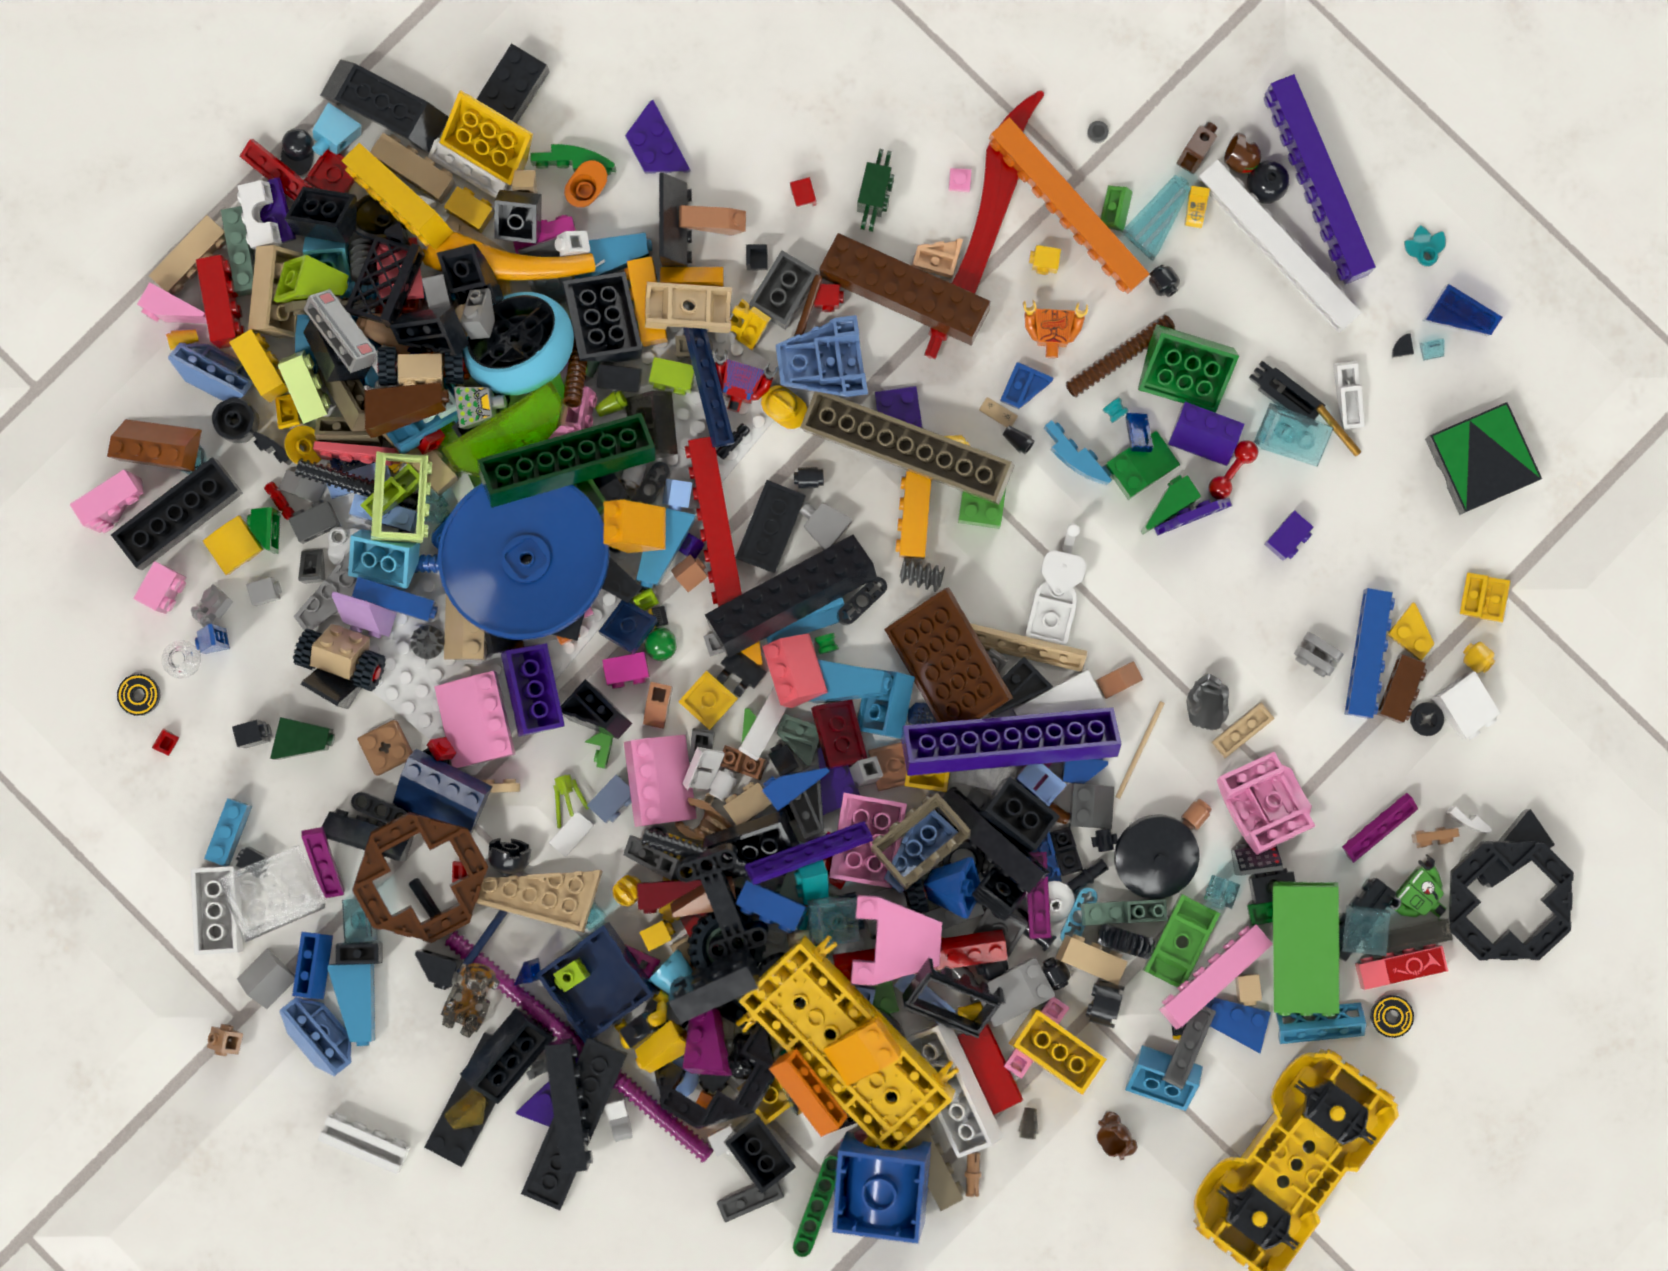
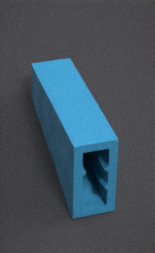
[575,233,653,279]
[636,508,696,588]
[808,660,892,704]
[328,964,375,1046]

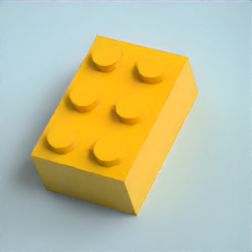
[229,329,289,403]

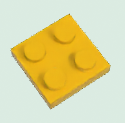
[678,670,738,730]

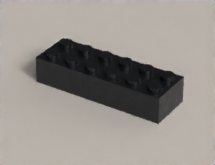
[111,457,243,570]

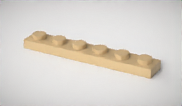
[970,623,1087,672]

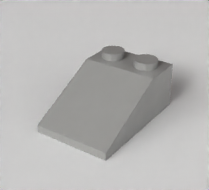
[977,957,1055,1027]

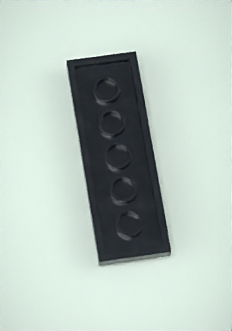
[424,1032,496,1167]

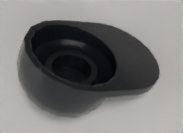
[281,128,314,176]

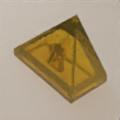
[444,1088,486,1129]

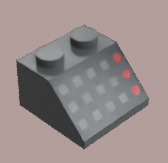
[1231,843,1284,876]

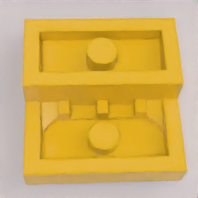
[203,515,263,575]
[1460,572,1511,623]

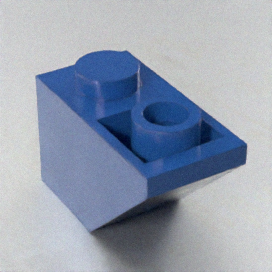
[1062,758,1108,784]

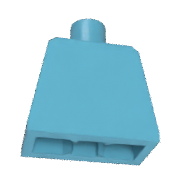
[312,103,361,156]

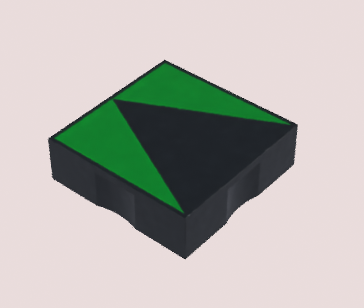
[1425,402,1542,515]

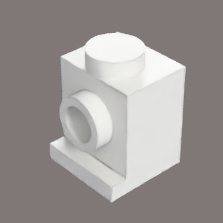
[555,231,591,257]

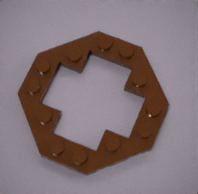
[352,812,488,943]

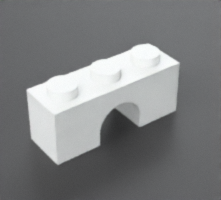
[237,180,282,249]

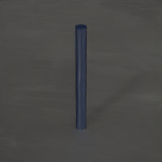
[456,910,508,976]

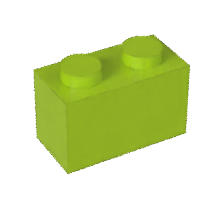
[649,357,695,396]

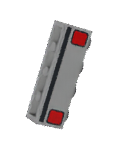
[304,289,377,373]

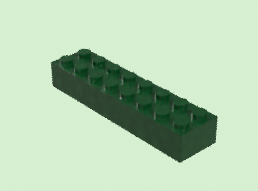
[477,413,655,508]

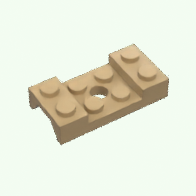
[645,282,732,333]

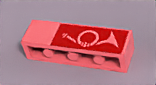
[1355,942,1448,990]

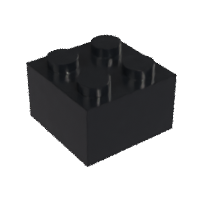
[494,190,542,244]

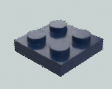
[598,600,658,654]

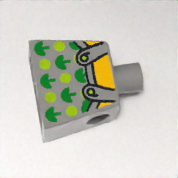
[454,387,507,429]

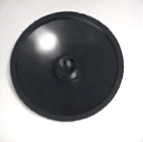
[1114,815,1200,899]

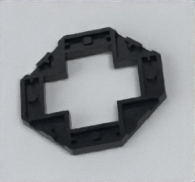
[1448,841,1574,961]
[654,999,775,1129]

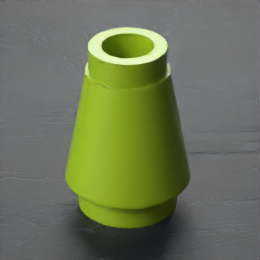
[595,390,628,417]

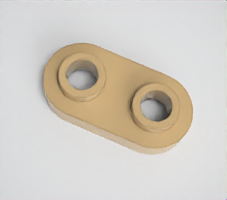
[482,779,520,793]

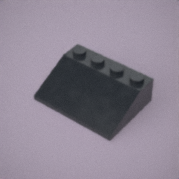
[659,173,692,267]
[563,272,642,362]

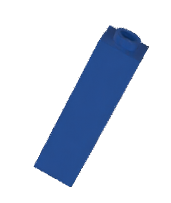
[352,577,438,622]

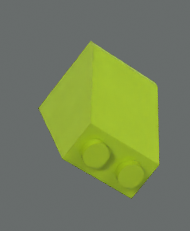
[274,255,349,302]

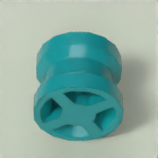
[1102,397,1129,423]

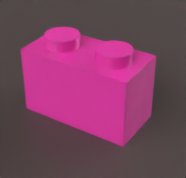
[602,652,650,689]

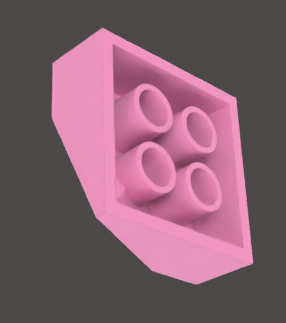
[69,470,143,533]

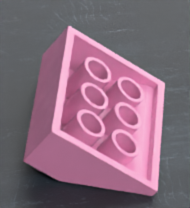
[434,671,516,768]
[624,735,697,827]
[829,793,907,888]

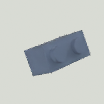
[587,774,632,823]

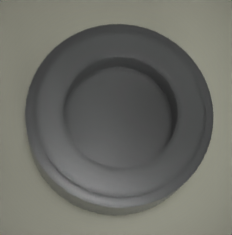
[1087,121,1109,143]

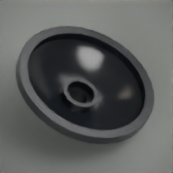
[355,194,407,240]

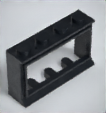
[902,958,1005,1038]

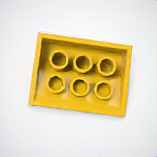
[439,90,533,185]

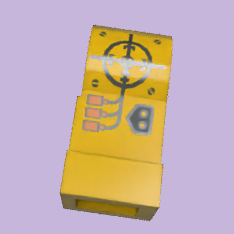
[1185,185,1210,229]

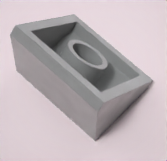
[237,948,295,1009]

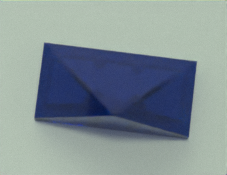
[513,958,541,986]

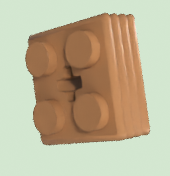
[357,720,413,776]

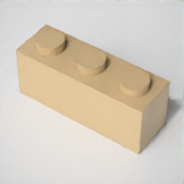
[1056,934,1128,985]

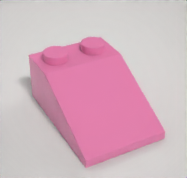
[137,282,207,324]

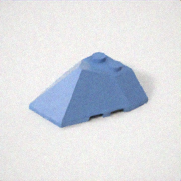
[775,315,868,397]

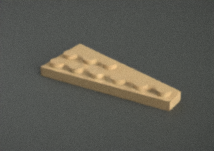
[476,870,603,933]

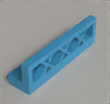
[766,597,849,644]
[1276,1002,1366,1044]

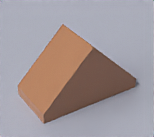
[1096,661,1143,699]

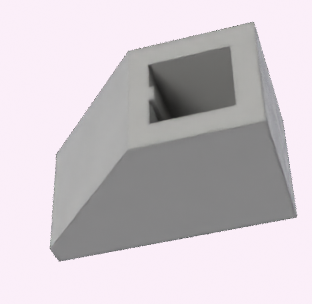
[460,288,495,339]

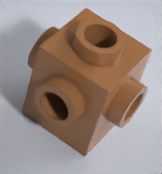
[207,1024,243,1056]

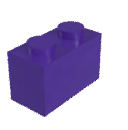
[1264,510,1314,561]

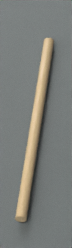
[1115,701,1165,799]

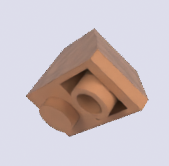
[643,682,673,729]

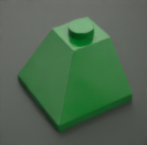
[247,507,281,554]

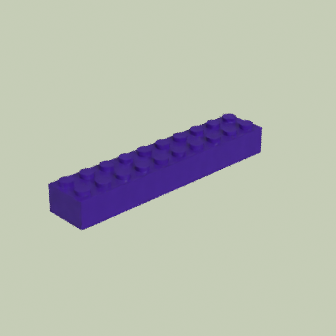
[1263,74,1376,285]
[901,707,1122,776]

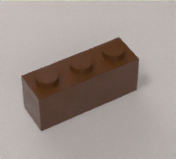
[1377,654,1427,724]

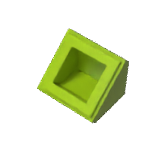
[633,588,659,611]

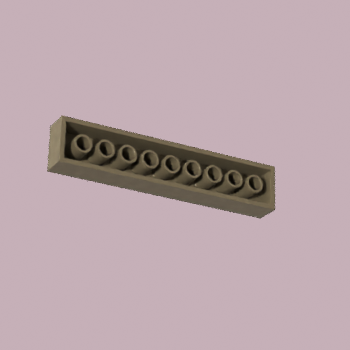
[800,391,1015,505]

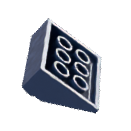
[393,749,493,835]

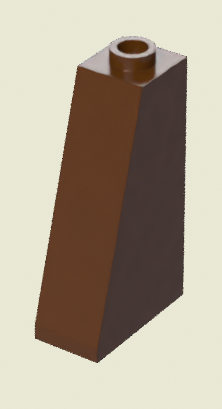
[365,382,449,438]

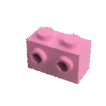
[560,386,597,430]

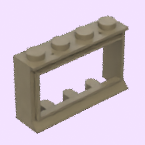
[871,793,971,890]

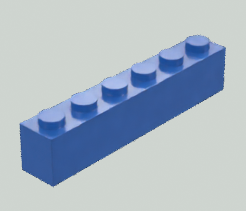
[1344,588,1395,719]

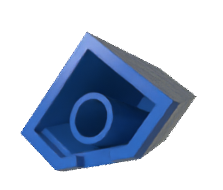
[924,857,980,919]

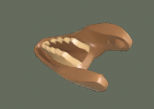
[674,797,733,841]

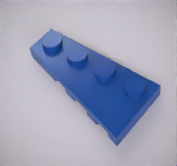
[1205,997,1271,1054]

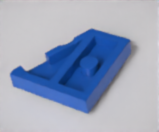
[1000,362,1054,409]

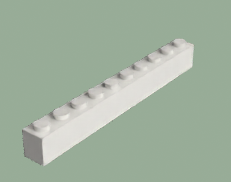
[1196,160,1361,333]

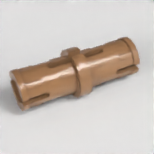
[964,1152,982,1197]

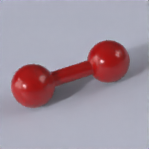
[1208,440,1259,500]

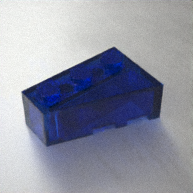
[1423,284,1503,336]

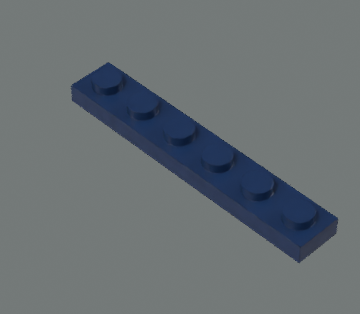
[683,327,735,447]

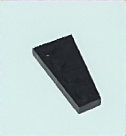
[602,557,642,603]

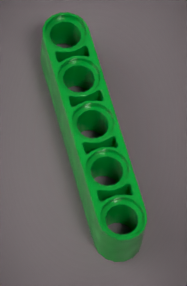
[793,1153,838,1257]

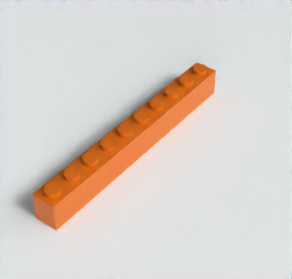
[988,117,1150,294]

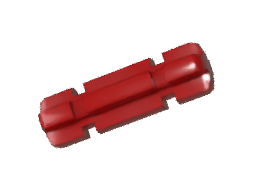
[264,482,294,520]

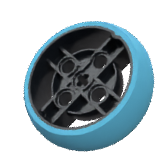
[463,292,574,395]

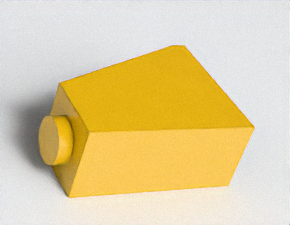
[635,1020,687,1073]

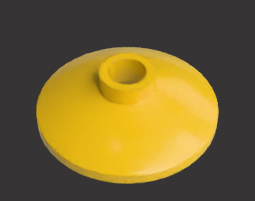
[284,425,321,464]

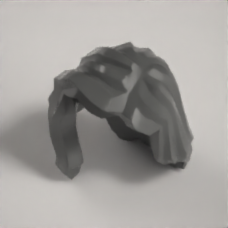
[1186,674,1229,731]

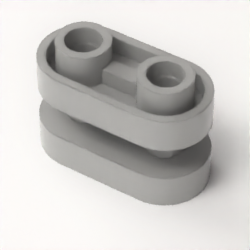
[1294,632,1344,677]

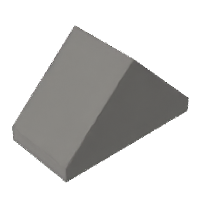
[279,470,326,503]

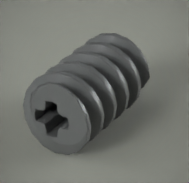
[348,238,378,286]
[899,557,945,592]

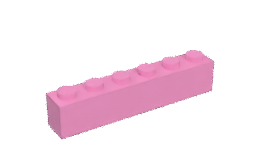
[1159,925,1273,1029]

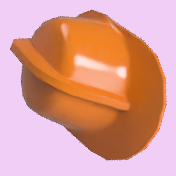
[564,160,607,208]

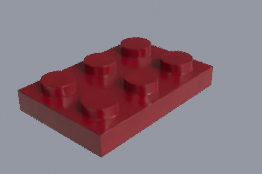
[811,699,867,769]

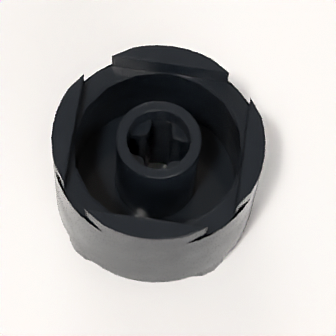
[212,398,259,443]
[1086,980,1125,1028]

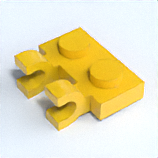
[730,299,771,350]

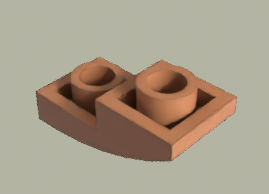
[720,745,768,780]

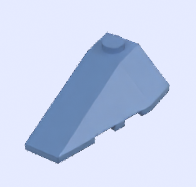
[884,810,958,894]

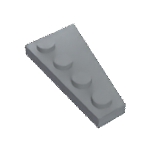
[294,551,374,631]

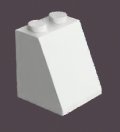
[1431,671,1500,740]

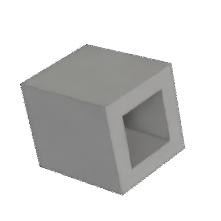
[246,577,282,606]
[849,756,883,788]

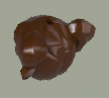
[1096,1111,1137,1161]

